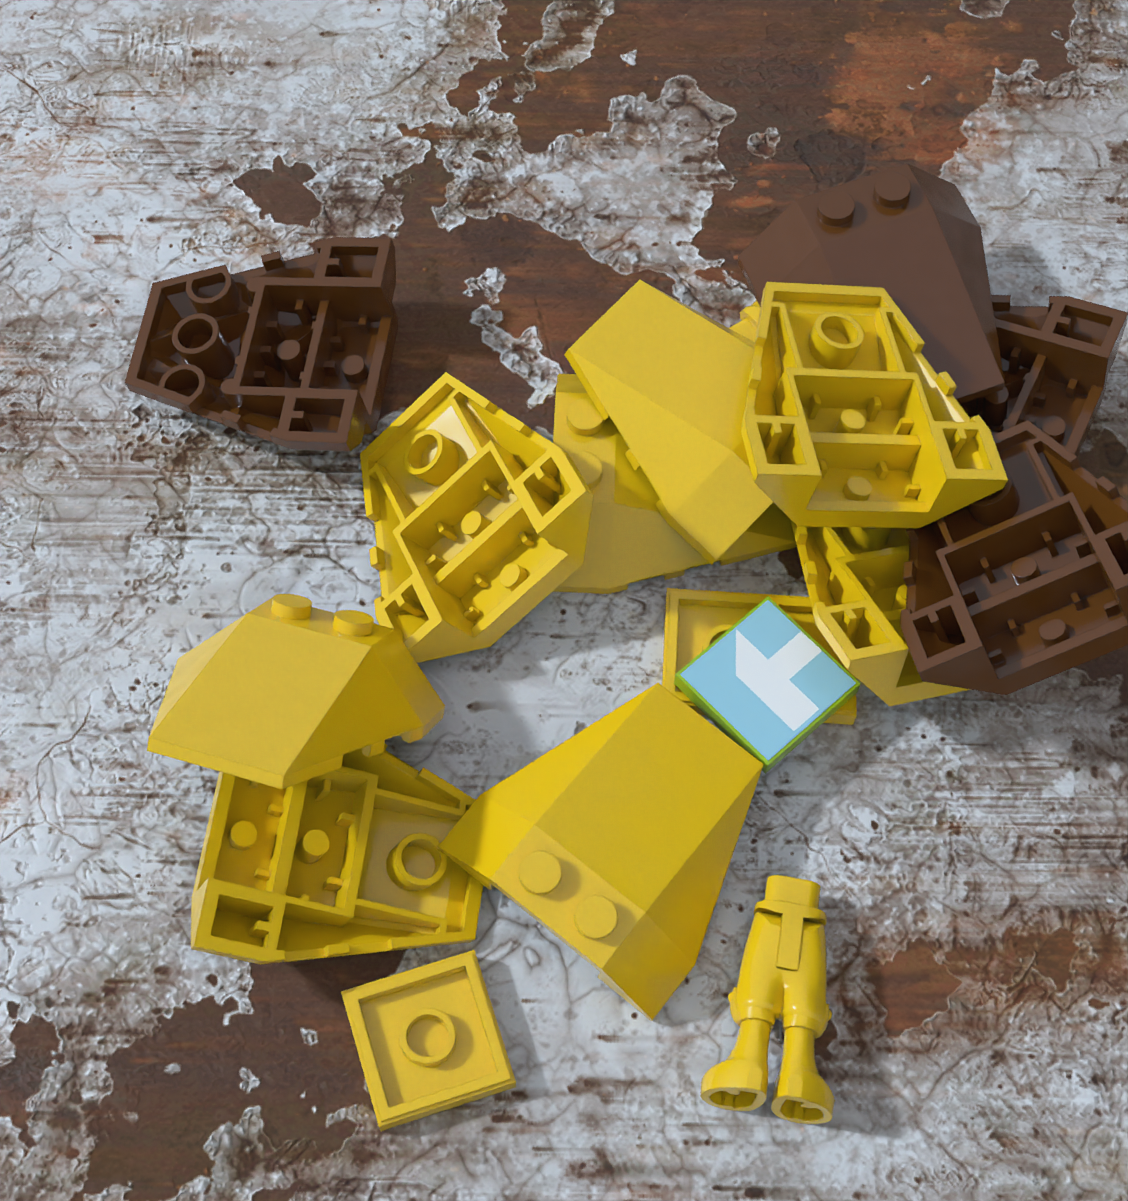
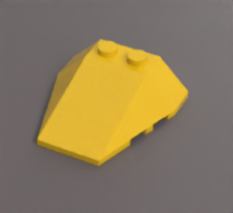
[564,280,773,565]
[741,282,1008,528]
[360,372,594,663]
[553,374,796,594]
[791,520,971,706]
[147,594,445,789]
[438,683,764,1021]
[191,743,483,965]

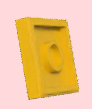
[341,950,516,1131]

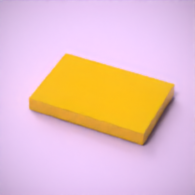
[662,588,857,725]

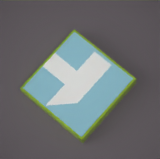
[674,596,861,774]

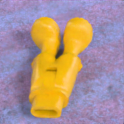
[700,875,835,1124]

